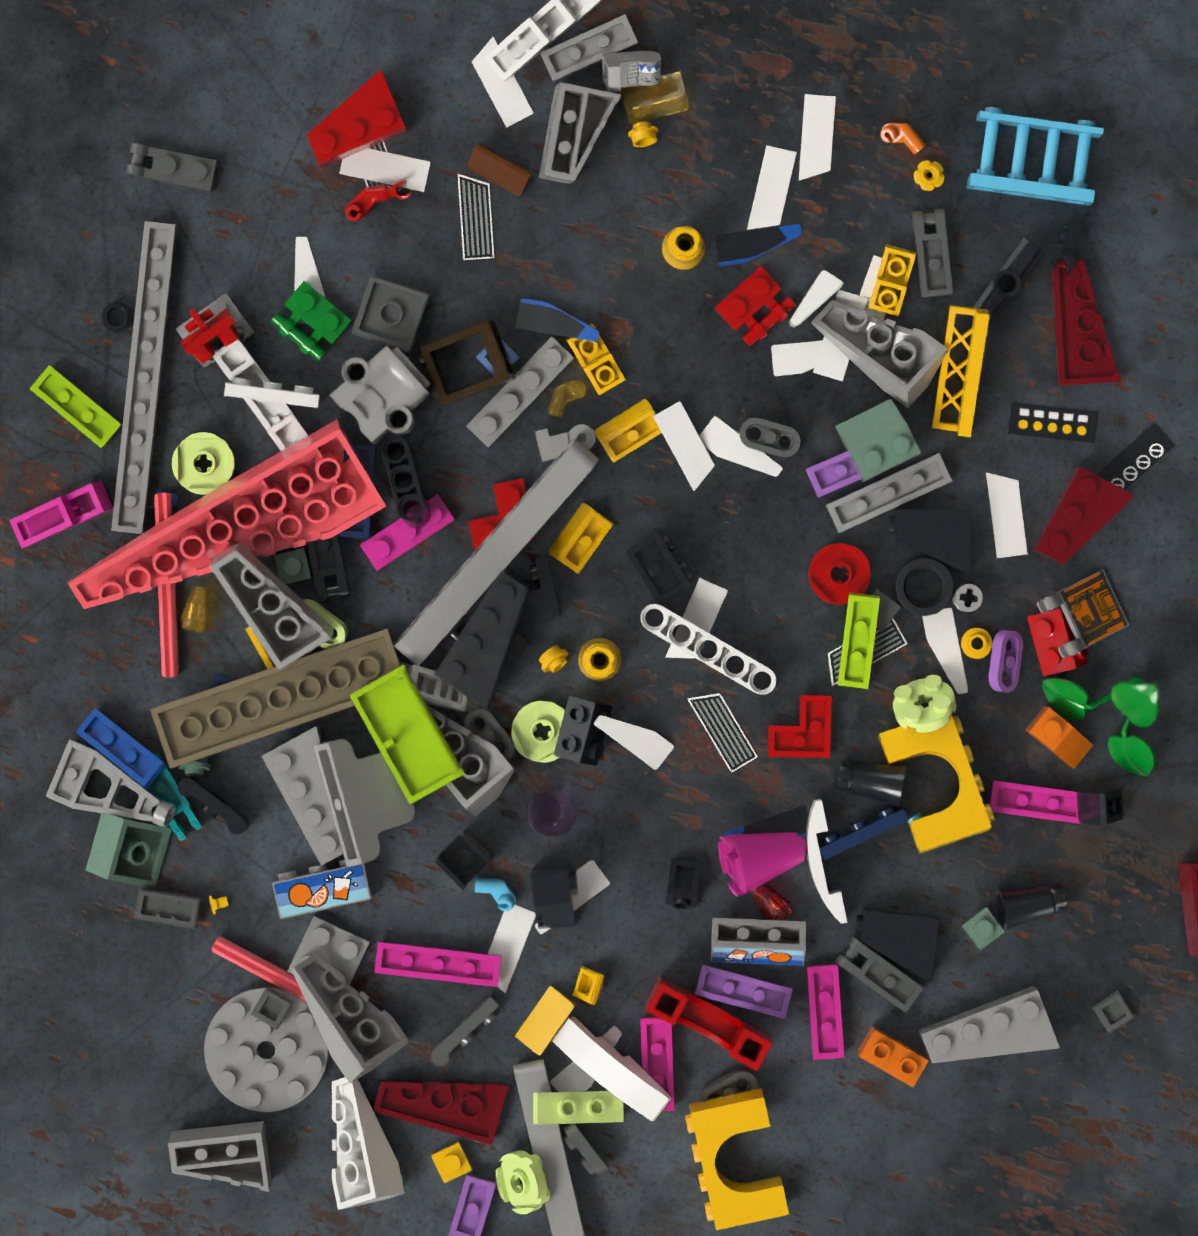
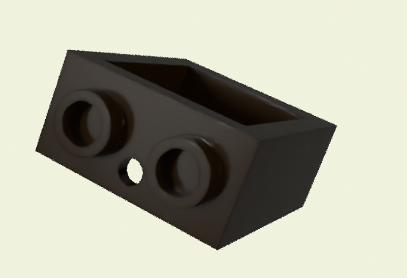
[419,320,517,406]

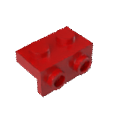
[1027,608,1088,676]

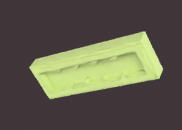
[533,1091,624,1125]

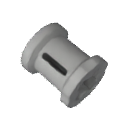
[952,584,983,612]

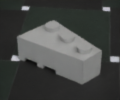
[539,82,621,184]
[168,1121,272,1192]

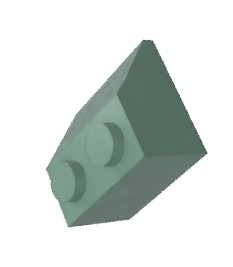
[835,399,921,482]
[86,813,172,888]

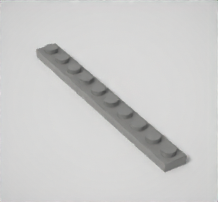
[111,221,177,534]

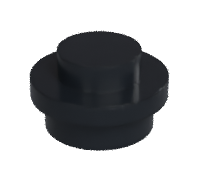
[101,302,133,333]

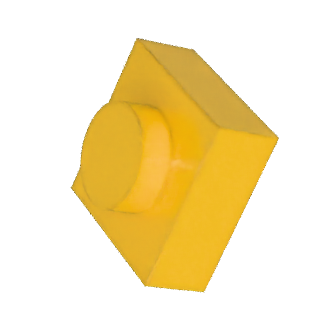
[431,1141,473,1184]

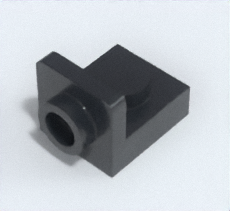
[665,858,702,910]

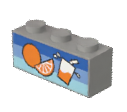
[272,859,373,919]
[711,918,806,966]

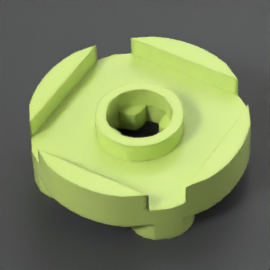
[172,432,235,495]
[893,675,957,733]
[511,700,565,763]
[495,1150,550,1214]

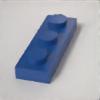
[76,708,166,789]

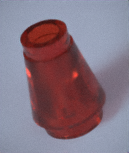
[749,883,794,921]

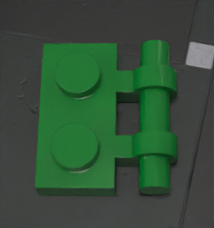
[270,281,352,361]

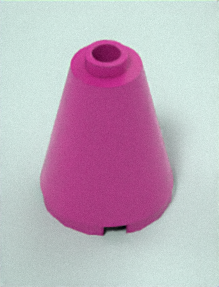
[718,832,808,897]

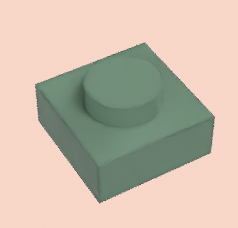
[274,548,312,584]
[961,906,1005,950]

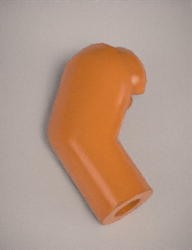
[880,122,926,155]

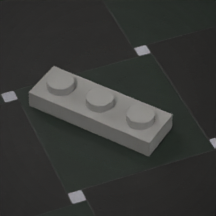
[540,14,638,83]

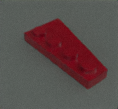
[1051,259,1122,386]
[373,1080,509,1145]

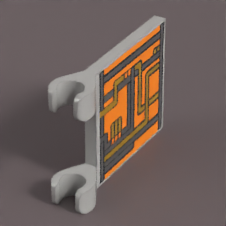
[1037,569,1129,658]

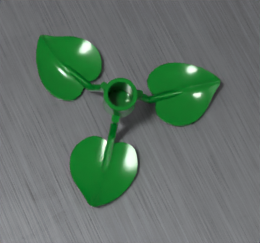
[1042,677,1159,776]

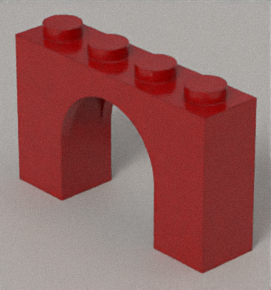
[645,975,772,1071]

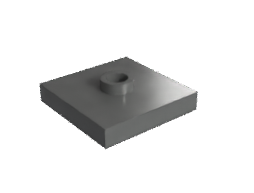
[351,275,430,354]

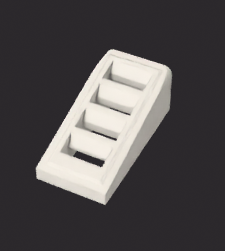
[789,270,844,328]
[408,665,468,712]

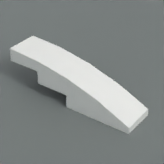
[484,0,602,82]
[552,1017,672,1121]

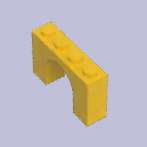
[879,713,995,854]
[685,1088,789,1230]

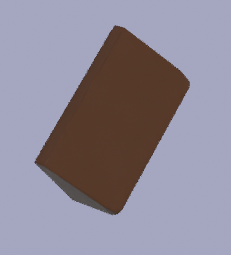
[467,143,531,196]

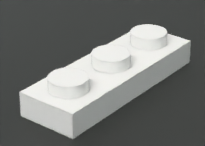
[224,377,319,408]

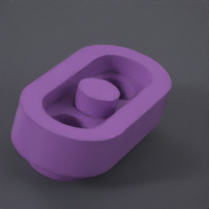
[988,630,1023,693]

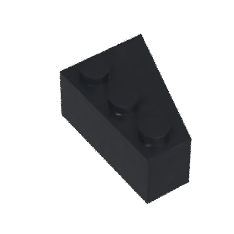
[531,864,578,929]

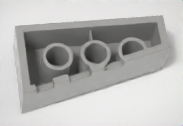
[210,542,334,670]
[262,725,343,866]
[918,986,1060,1063]

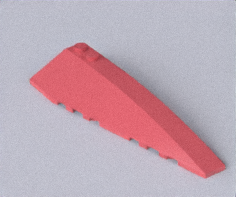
[68,419,386,609]

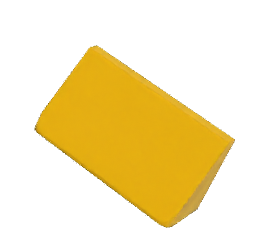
[594,399,662,463]
[548,503,614,574]
[515,985,576,1056]

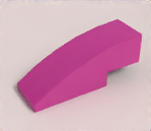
[9,481,114,549]

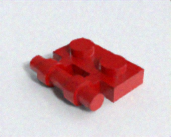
[714,266,796,347]

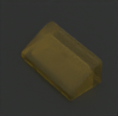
[620,72,689,124]

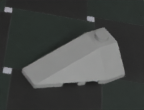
[812,300,948,408]
[427,705,515,817]
[291,954,410,1084]

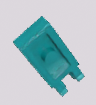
[148,753,203,841]

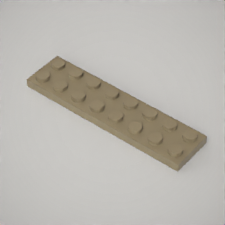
[150,629,400,769]

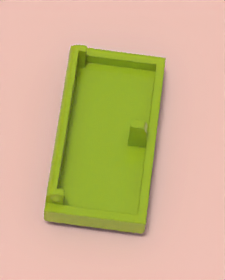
[349,665,465,805]

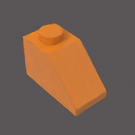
[1026,706,1093,769]

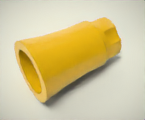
[662,226,705,270]
[578,638,621,681]

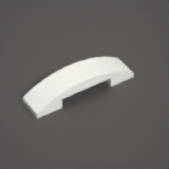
[213,339,308,451]
[806,799,847,924]

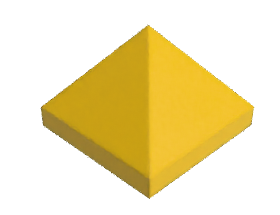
[573,966,604,1005]

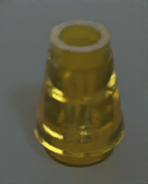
[180,586,210,633]

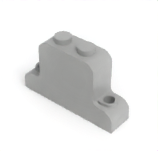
[313,739,415,866]

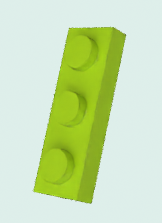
[30,365,122,449]
[838,592,880,689]

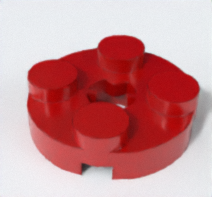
[808,543,871,605]

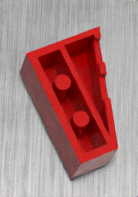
[307,70,407,168]

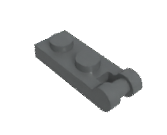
[125,143,218,192]
[912,208,953,298]
[835,937,924,1013]
[431,993,500,1066]

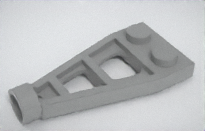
[45,739,176,828]

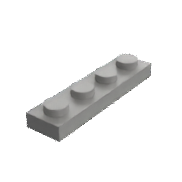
[466,336,574,448]
[826,453,952,533]

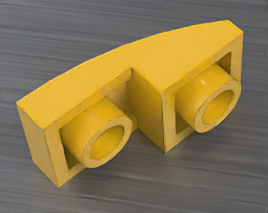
[869,244,916,316]
[566,323,626,395]

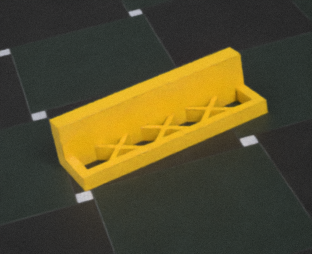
[932,305,989,437]

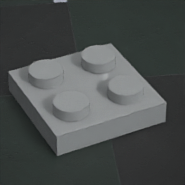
[287,915,370,985]

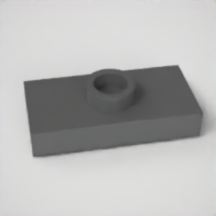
[134,887,202,929]

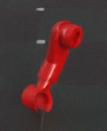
[345,179,412,221]

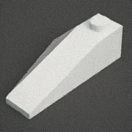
[332,1077,405,1210]

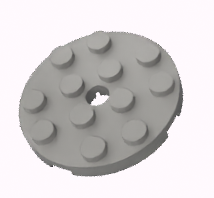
[204,987,329,1112]

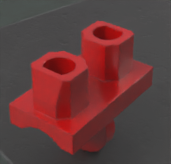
[180,308,239,364]

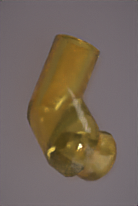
[547,380,587,418]

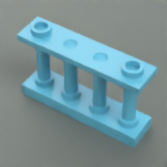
[966,107,1104,206]

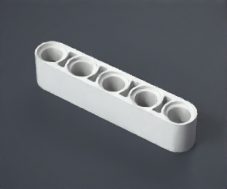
[640,604,776,695]

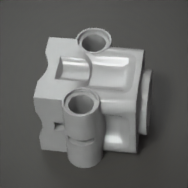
[330,346,431,445]

